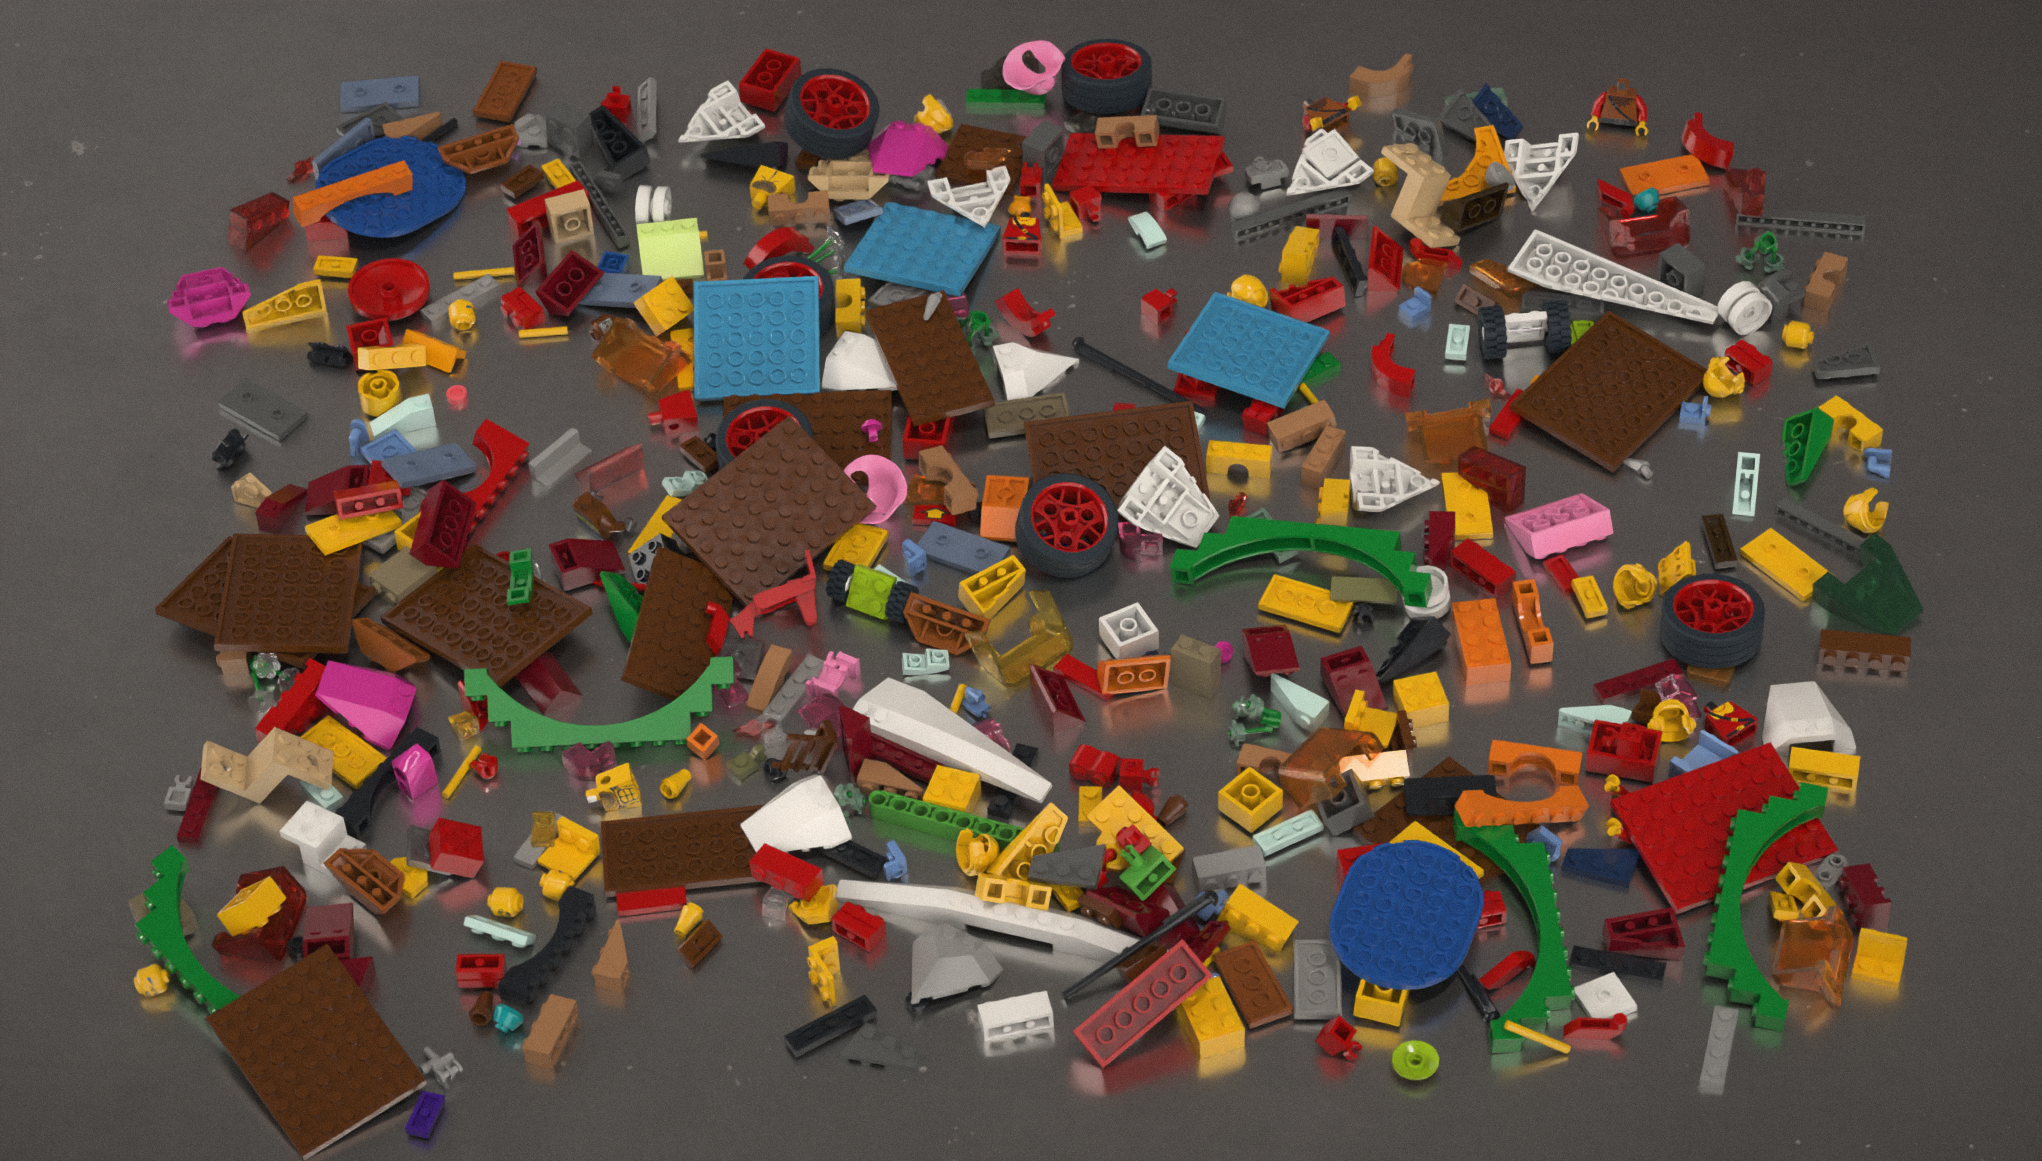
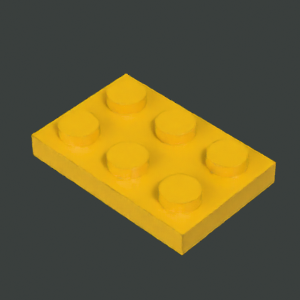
[823,523,889,572]

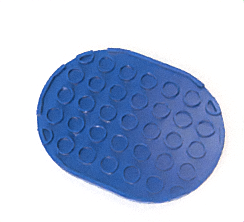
[315,136,466,238]
[1329,840,1484,990]

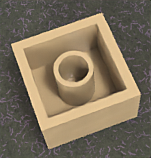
[545,189,594,244]

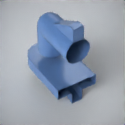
[349,419,369,458]
[1863,448,1892,479]
[963,686,991,718]

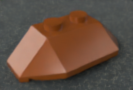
[437,124,519,174]
[903,592,991,656]
[352,617,430,673]
[324,848,405,914]

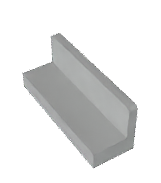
[528,427,592,489]

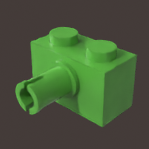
[1119,845,1176,901]

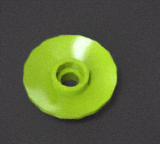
[1392,1040,1439,1080]

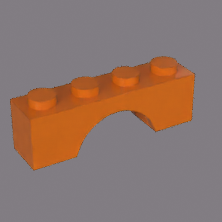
[1511,579,1554,664]
[1488,740,1583,786]

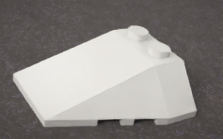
[821,331,898,392]
[1117,446,1220,549]
[1762,681,1856,756]
[740,774,852,853]

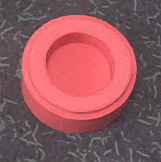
[446,385,468,405]

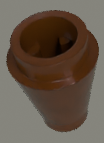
[1156,794,1188,828]
[469,991,494,1026]

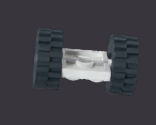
[1478,299,1572,359]

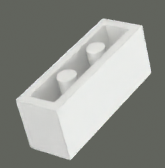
[977,991,1054,1041]

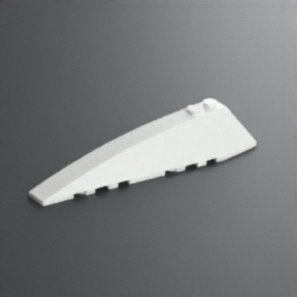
[1507,229,1719,324]
[852,677,1052,803]

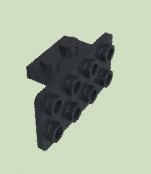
[1403,775,1497,816]

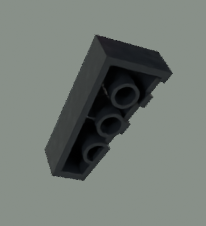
[589,105,651,181]

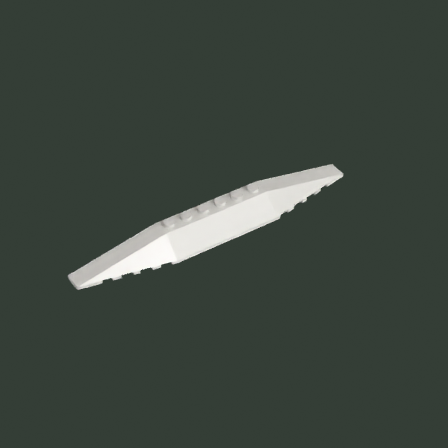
[836,880,1169,962]

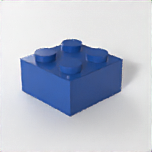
[597,251,630,274]

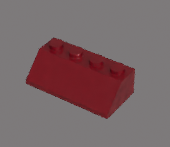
[409,480,476,568]

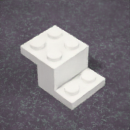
[280,801,367,878]

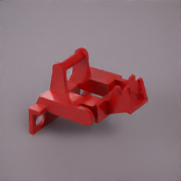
[730,550,817,639]

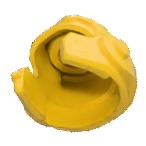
[914,94,954,135]
[1226,274,1269,309]
[1703,357,1745,398]
[1843,487,1889,534]
[1613,563,1658,609]
[1647,699,1696,742]
[956,828,1000,877]

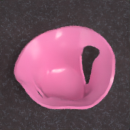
[1003,40,1065,95]
[844,455,907,524]

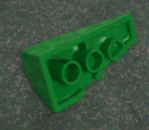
[1782,407,1834,487]
[600,571,643,642]

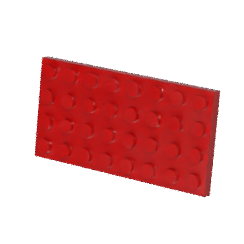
[1052,133,1225,195]

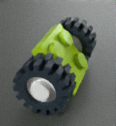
[826,560,919,624]

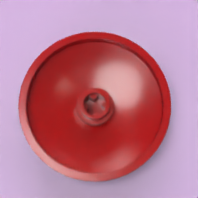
[348,258,430,321]

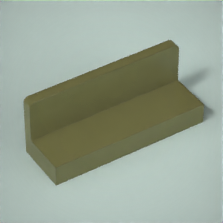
[1330,576,1397,604]

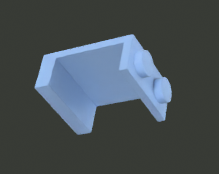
[1668,729,1739,778]

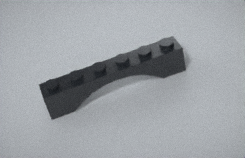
[335,727,441,840]
[498,885,596,1008]

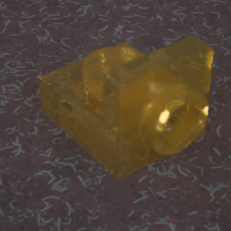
[448,710,480,741]
[531,811,557,847]

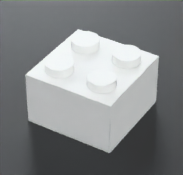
[1099,602,1159,659]

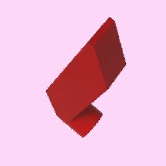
[1597,178,1634,219]
[1410,238,1463,270]
[704,601,730,656]
[1479,950,1536,990]
[1563,1013,1627,1040]

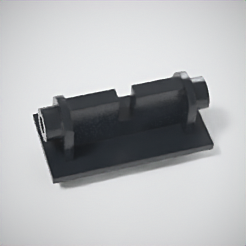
[307,341,353,367]
[211,428,249,470]

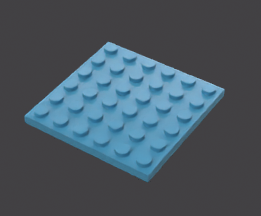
[844,202,1001,297]
[694,276,820,401]
[1167,292,1330,409]

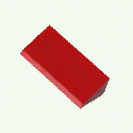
[1367,226,1404,293]

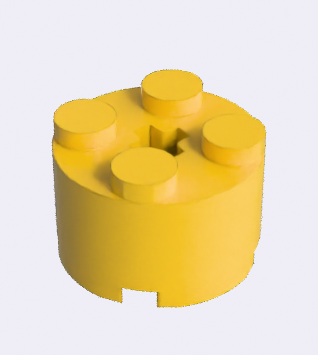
[358,370,403,417]

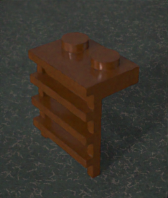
[1362,710,1417,765]
[771,720,838,774]

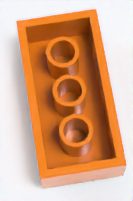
[1451,598,1511,686]

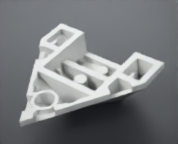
[678,80,766,143]
[1286,128,1374,196]
[1504,133,1579,212]
[927,166,1010,227]
[989,342,1079,400]
[1349,446,1440,512]

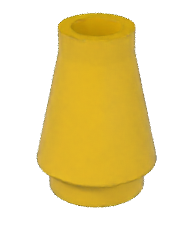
[660,769,692,799]
[674,902,704,938]

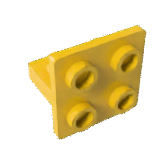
[1658,541,1696,597]

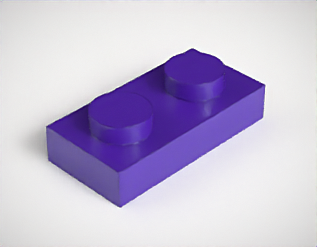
[405,1090,446,1139]

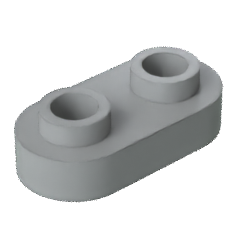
[1814,854,1848,892]

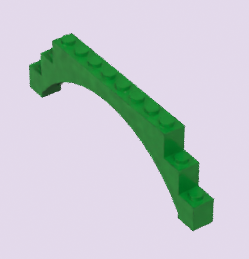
[1170,516,1433,608]
[464,656,735,753]
[1703,782,1828,1032]
[1453,809,1575,1053]
[135,845,241,1014]

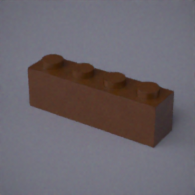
[1818,629,1911,672]

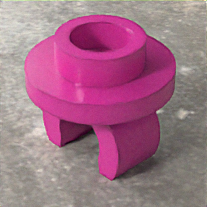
[861,419,882,442]
[1215,641,1233,663]

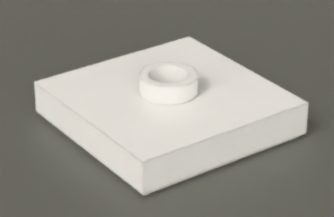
[1302,129,1359,180]
[1574,972,1637,1018]

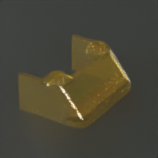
[964,590,1074,688]

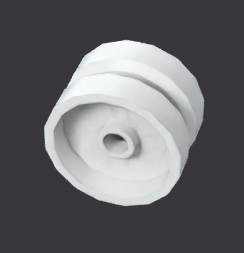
[635,185,672,224]
[1717,281,1772,335]
[1401,565,1451,619]

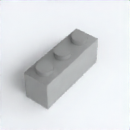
[1192,845,1266,893]

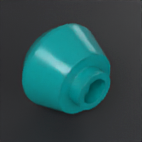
[1633,187,1659,213]
[493,1003,524,1033]

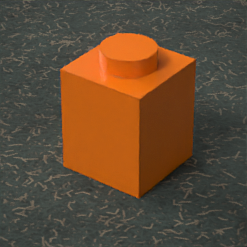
[686,723,720,761]

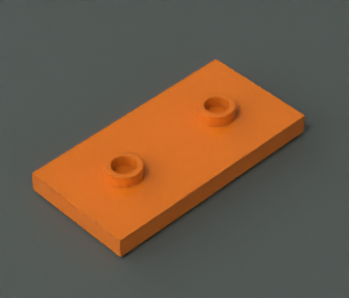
[1619,154,1710,200]

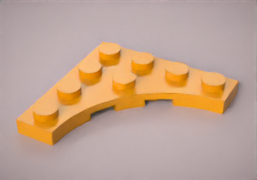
[1439,125,1516,206]

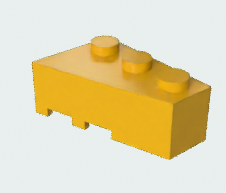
[1279,226,1320,285]
[1316,478,1350,527]
[1216,884,1299,952]

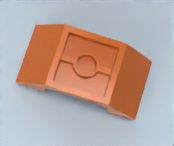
[980,475,1033,542]

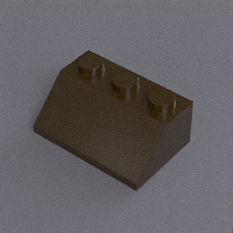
[1440,182,1509,233]

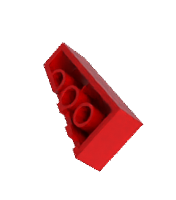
[255,658,327,743]

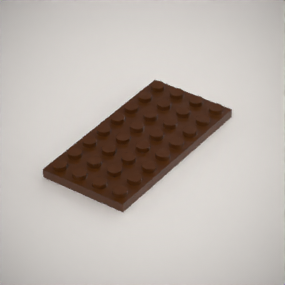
[865,290,995,426]
[621,546,734,701]
[601,805,764,897]

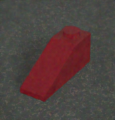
[255,484,308,534]

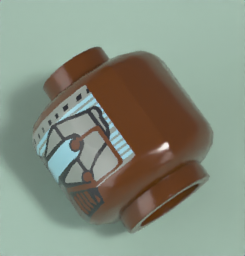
[589,313,621,344]

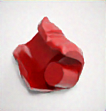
[469,753,498,779]

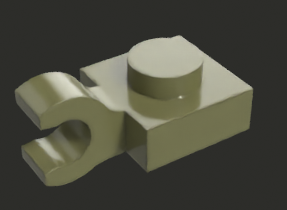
[726,743,767,781]

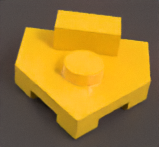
[390,857,428,899]
[788,884,839,925]

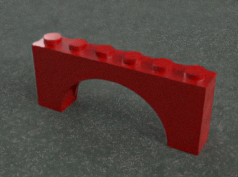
[419,418,530,534]

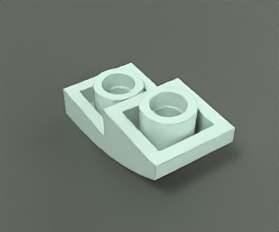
[1128,212,1167,248]
[662,470,708,497]
[901,649,950,675]

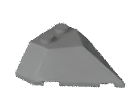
[911,923,1003,1004]

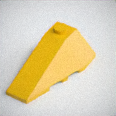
[242,279,327,329]
[985,802,1068,880]

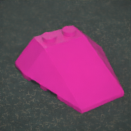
[867,120,949,177]
[167,267,251,328]
[315,661,417,751]

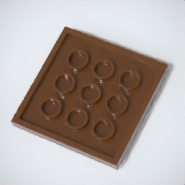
[935,124,1028,196]

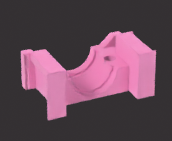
[805,651,860,707]

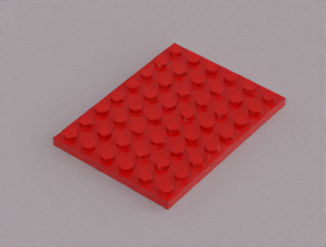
[1610,742,1839,914]

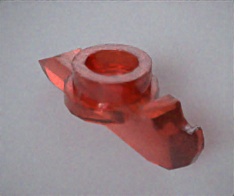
[286,155,315,181]
[1483,373,1511,400]
[1228,492,1247,519]
[732,719,775,736]

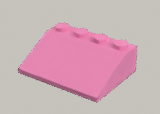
[1504,493,1614,559]

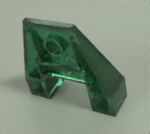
[1812,533,1924,636]

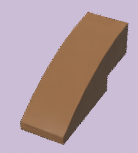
[746,644,793,713]

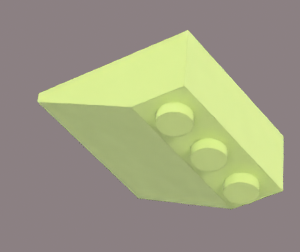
[636,218,705,281]

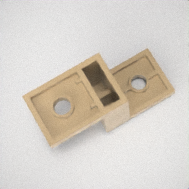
[1381,143,1461,248]
[200,727,333,804]

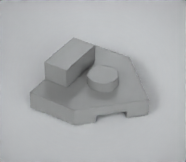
[514,113,549,148]
[1245,156,1290,189]

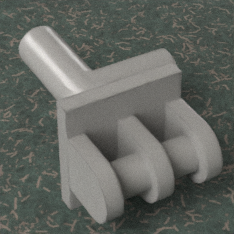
[419,1046,463,1084]

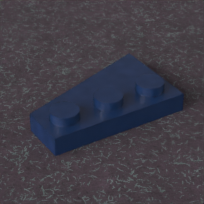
[1472,83,1524,140]
[1561,848,1641,889]

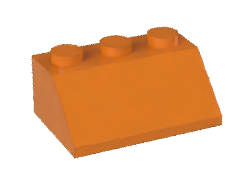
[1097,654,1171,694]

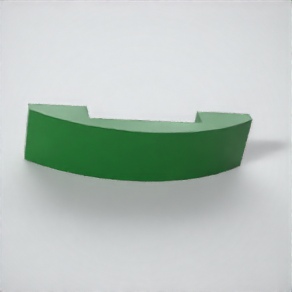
[507,548,534,605]

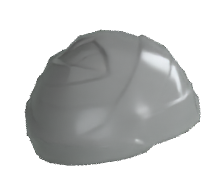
[1485,162,1515,192]
[1228,192,1260,221]

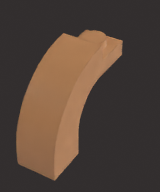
[1349,53,1414,98]

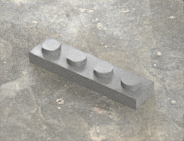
[637,77,657,144]
[420,274,501,327]
[762,654,825,726]
[1699,1005,1739,1090]

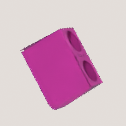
[391,744,438,800]

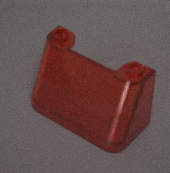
[1597,196,1691,258]
[211,866,307,962]

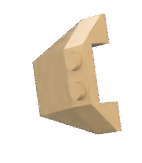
[808,147,890,201]

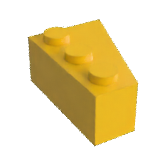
[958,554,1026,620]

